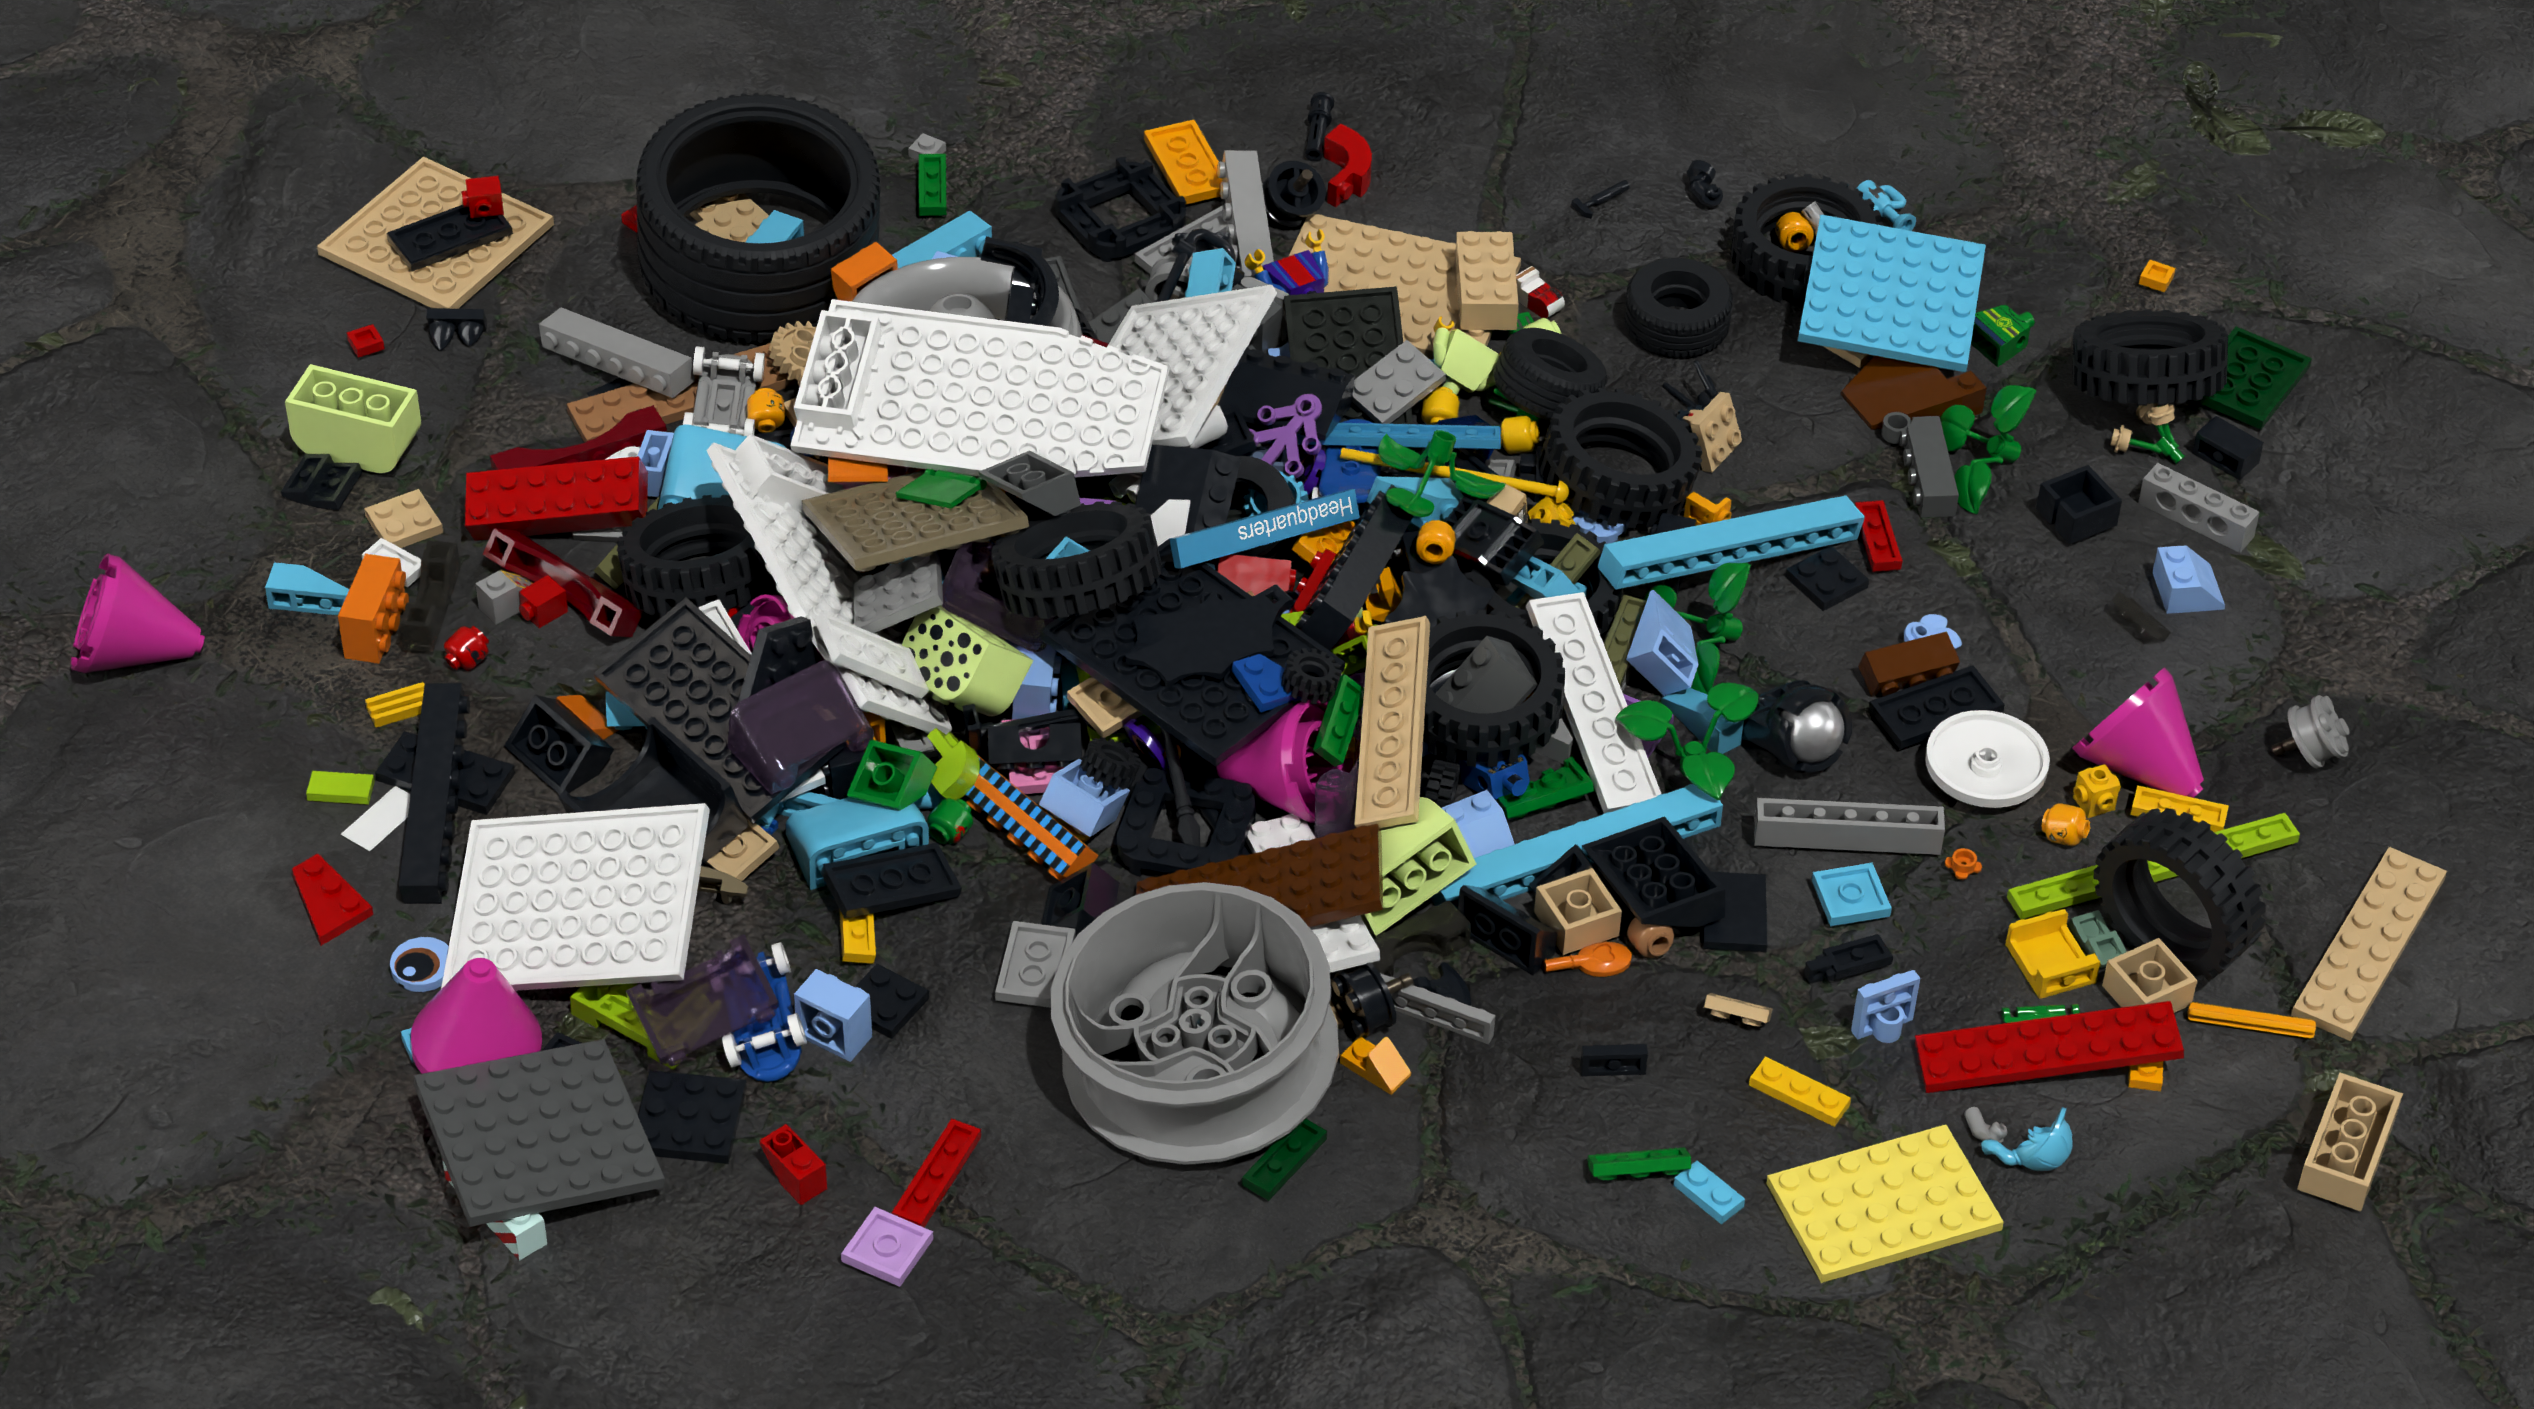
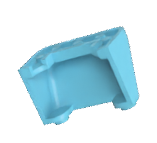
[658,424,786,510]
[786,797,929,890]

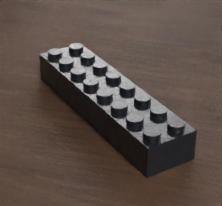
[1295,484,1414,651]

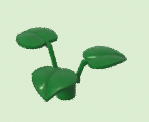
[1940,385,2036,514]
[1378,430,1506,517]
[1643,563,1751,695]
[1616,683,1759,800]

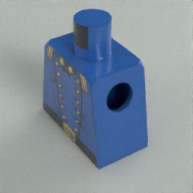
[1458,754,1530,800]

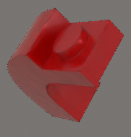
[1324,123,1372,207]

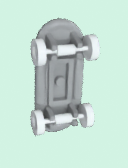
[683,346,765,436]

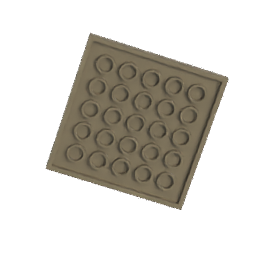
[802,470,1029,571]

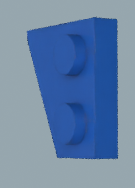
[1231,654,1302,712]

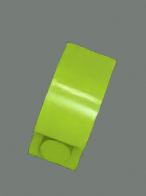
[927,728,980,800]

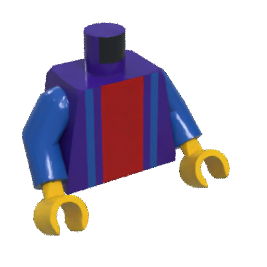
[1245,229,1329,295]

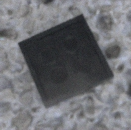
[638,1070,747,1164]

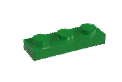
[919,154,947,216]
[1313,674,1364,767]
[1588,1147,1691,1180]

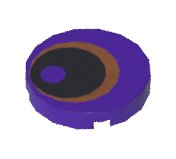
[1291,445,1326,496]
[1123,719,1169,770]

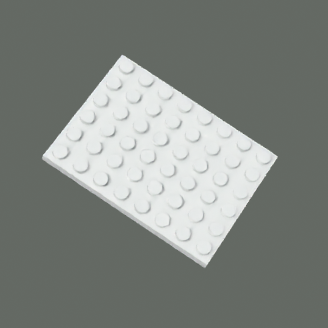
[1107,285,1277,447]
[441,803,710,991]

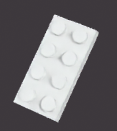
[814,612,929,699]

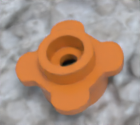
[1945,848,1982,880]

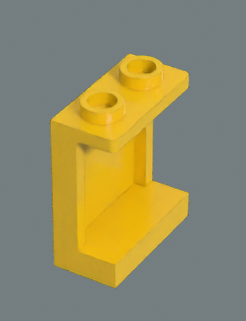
[2005,909,2100,999]

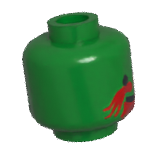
[927,798,973,844]

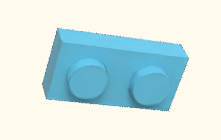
[1673,1160,1745,1224]

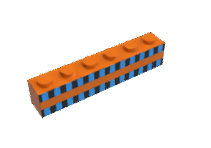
[965,755,1099,881]

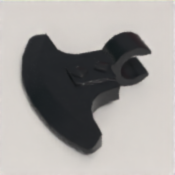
[1413,962,1471,1006]

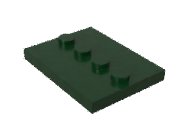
[2193,326,2312,430]

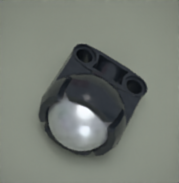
[1741,680,1852,773]

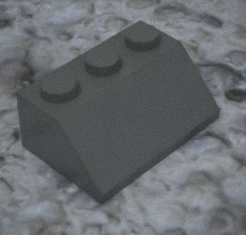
[978,451,1081,516]
[1435,636,1538,713]

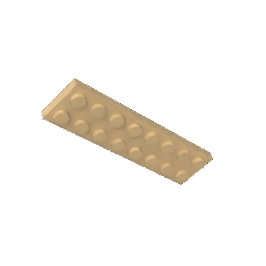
[1355,616,1430,828]
[2291,847,2447,1041]

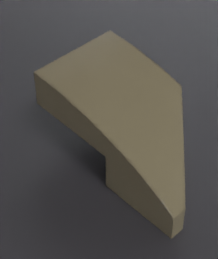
[697,866,748,904]

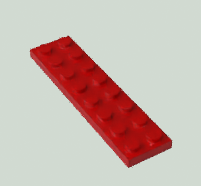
[1915,1001,2184,1093]

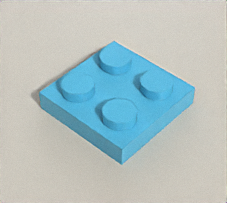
[1812,863,1892,926]

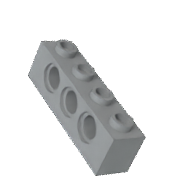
[2138,463,2260,553]

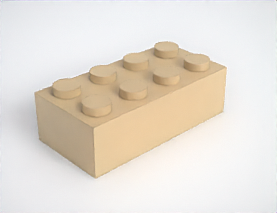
[1455,231,1519,330]
[2297,1072,2403,1211]

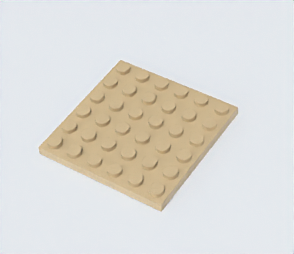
[317,157,554,309]

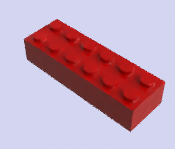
[465,456,648,541]

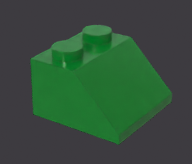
[847,739,937,811]

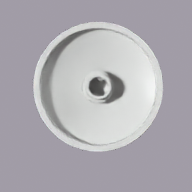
[1925,710,2050,808]

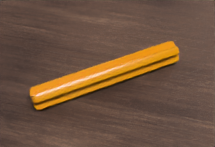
[2187,1002,2316,1039]

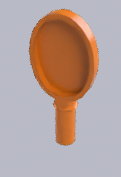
[1543,942,1632,977]

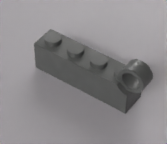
[1881,412,1959,517]

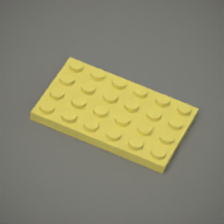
[1766,1124,2004,1283]

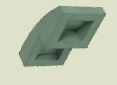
[2068,910,2127,968]

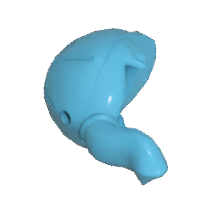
[1981,1107,2073,1171]

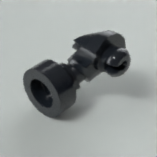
[1687,160,1723,207]

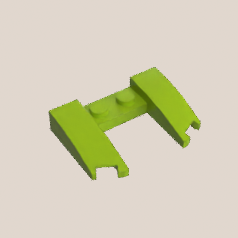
[570,982,723,1070]

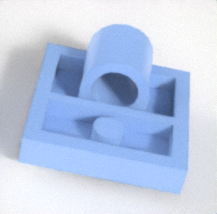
[1851,970,1920,1043]

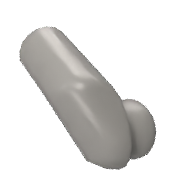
[1964,1107,2008,1143]

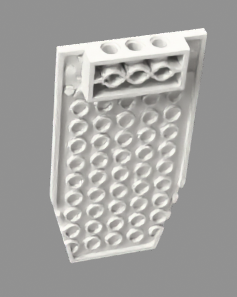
[790,299,1169,478]
[706,434,952,734]

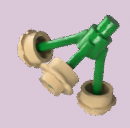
[2110,403,2185,464]

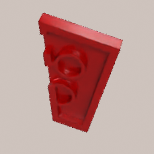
[292,853,374,946]

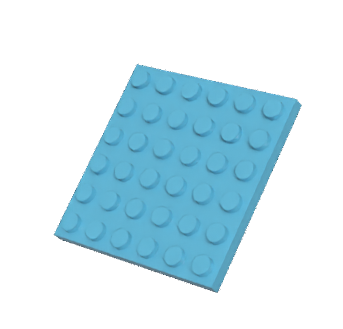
[1797,215,1986,372]

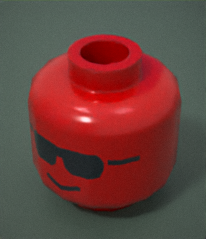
[444,626,489,671]

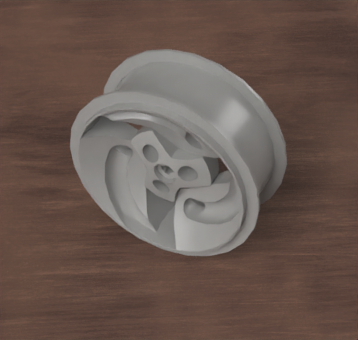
[1051,882,1339,1165]

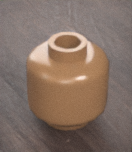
[1627,917,1674,958]

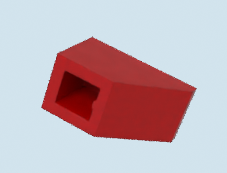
[759,1124,827,1205]

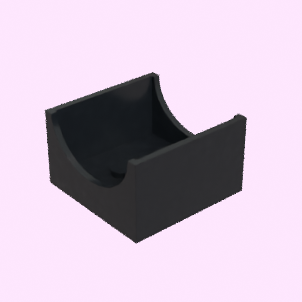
[558,717,749,866]

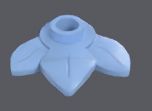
[1904,614,1962,649]

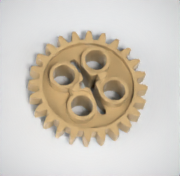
[769,321,817,386]

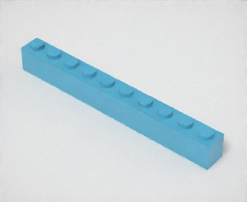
[1598,495,1865,589]
[1430,784,1723,920]

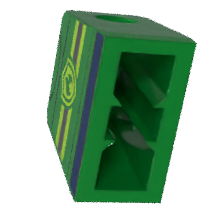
[1971,305,2035,367]

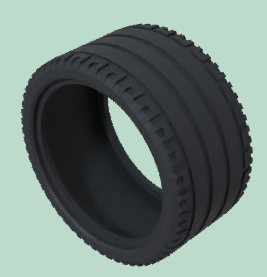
[636,93,881,343]

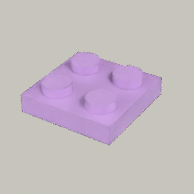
[841,1207,933,1287]

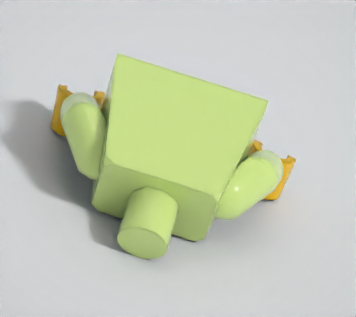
[1433,316,1501,395]

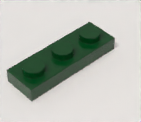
[1242,1118,1327,1201]

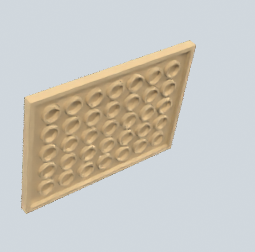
[1288,214,1521,360]

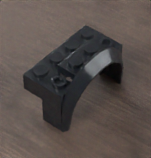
[981,236,1059,326]

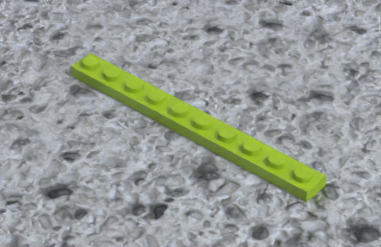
[2007,813,2300,919]

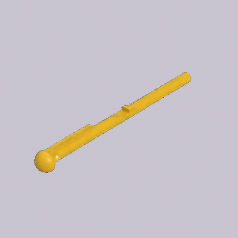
[1340,448,1569,503]

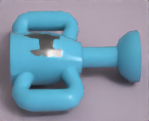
[1856,180,1916,231]

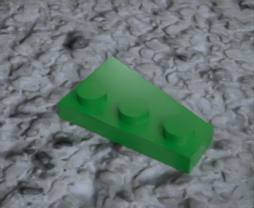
[1497,756,1594,819]

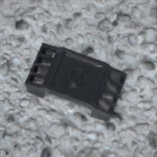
[1444,497,1544,586]

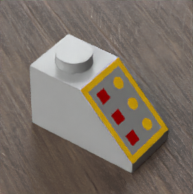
[475,570,533,625]

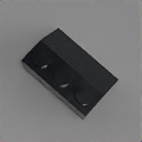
[504,695,614,794]
[1457,885,1557,975]

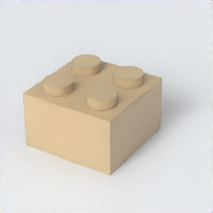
[1534,868,1622,955]
[2102,938,2197,1013]

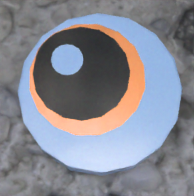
[390,937,449,992]

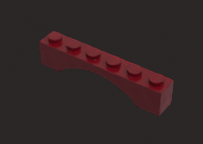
[490,405,667,470]
[482,528,644,637]

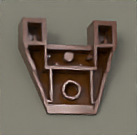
[1841,356,1987,430]

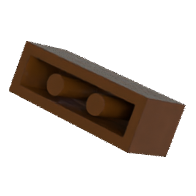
[1858,631,1960,697]

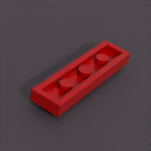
[892,1118,981,1228]

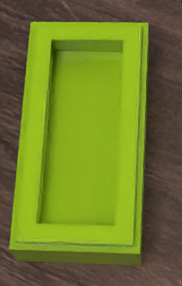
[306,771,375,805]

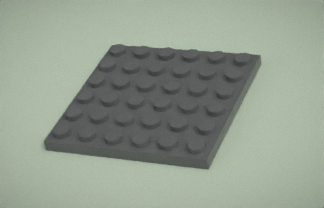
[413,1039,665,1227]

